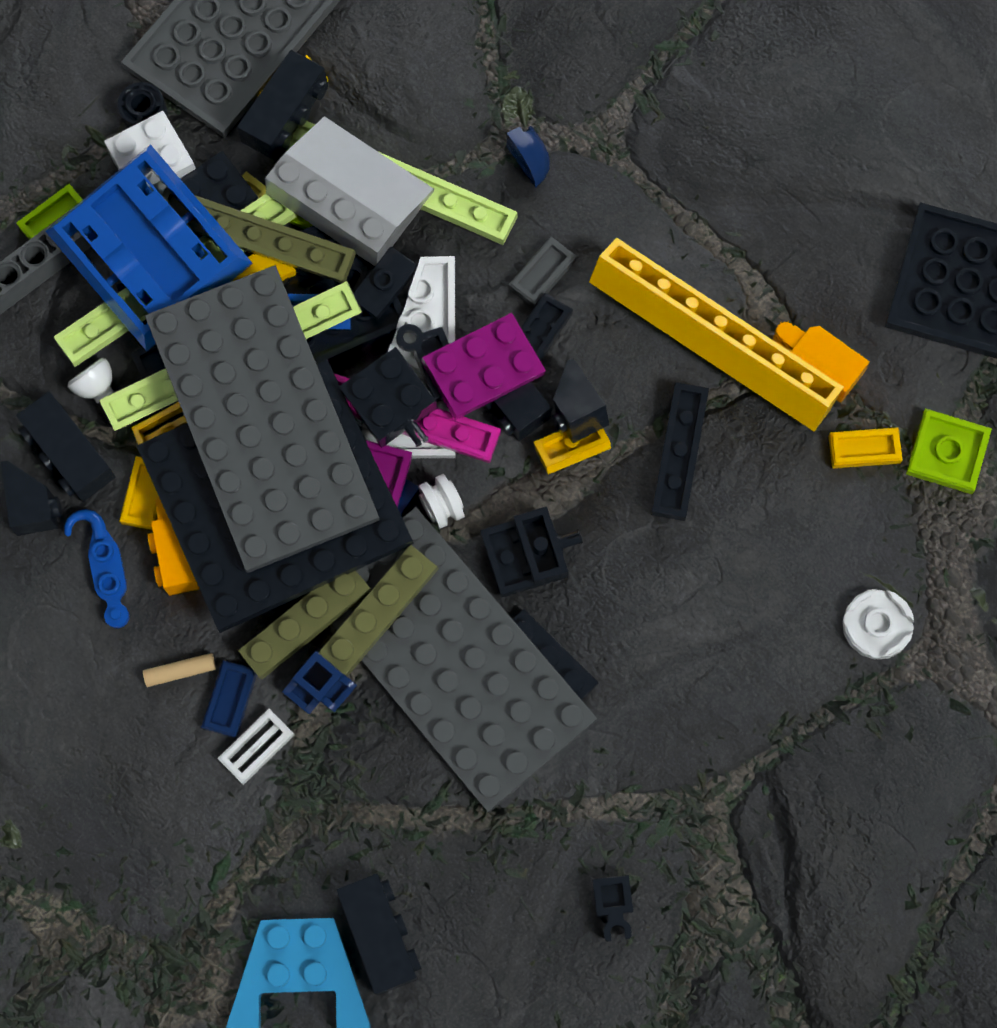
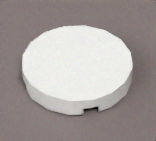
[842,589,914,660]

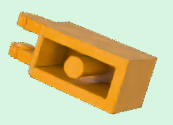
[773,321,870,403]
[148,497,199,596]

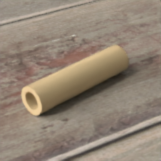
[143,653,216,687]

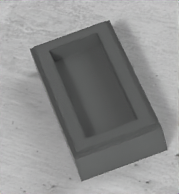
[509,237,577,308]

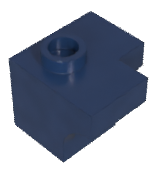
[282,651,357,714]

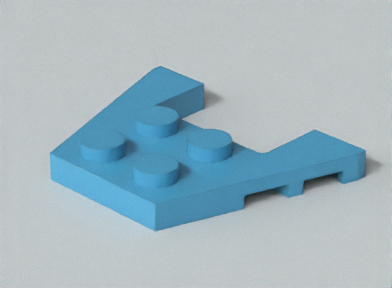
[226,918,371,1028]

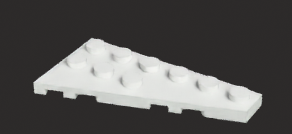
[361,256,455,459]

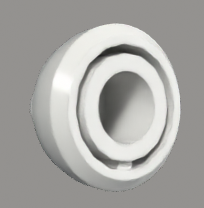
[67,358,114,403]

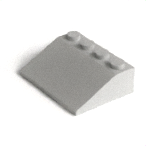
[265,116,434,266]

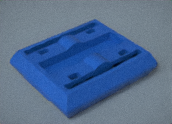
[45,144,253,351]

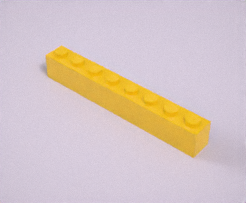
[589,238,844,431]

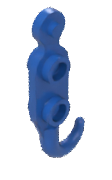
[64,509,130,629]

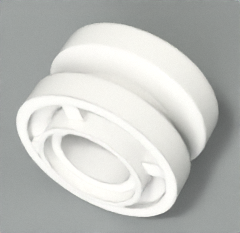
[418,474,465,529]

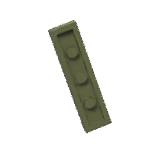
[319,545,439,677]
[238,571,371,679]

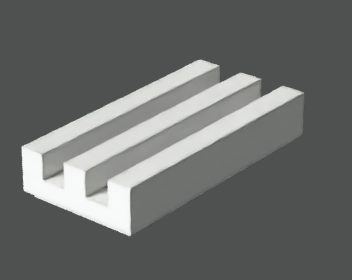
[217,709,295,785]

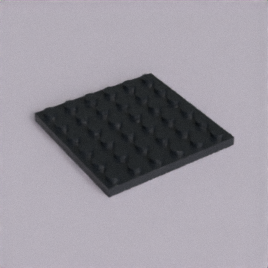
[137,359,414,633]

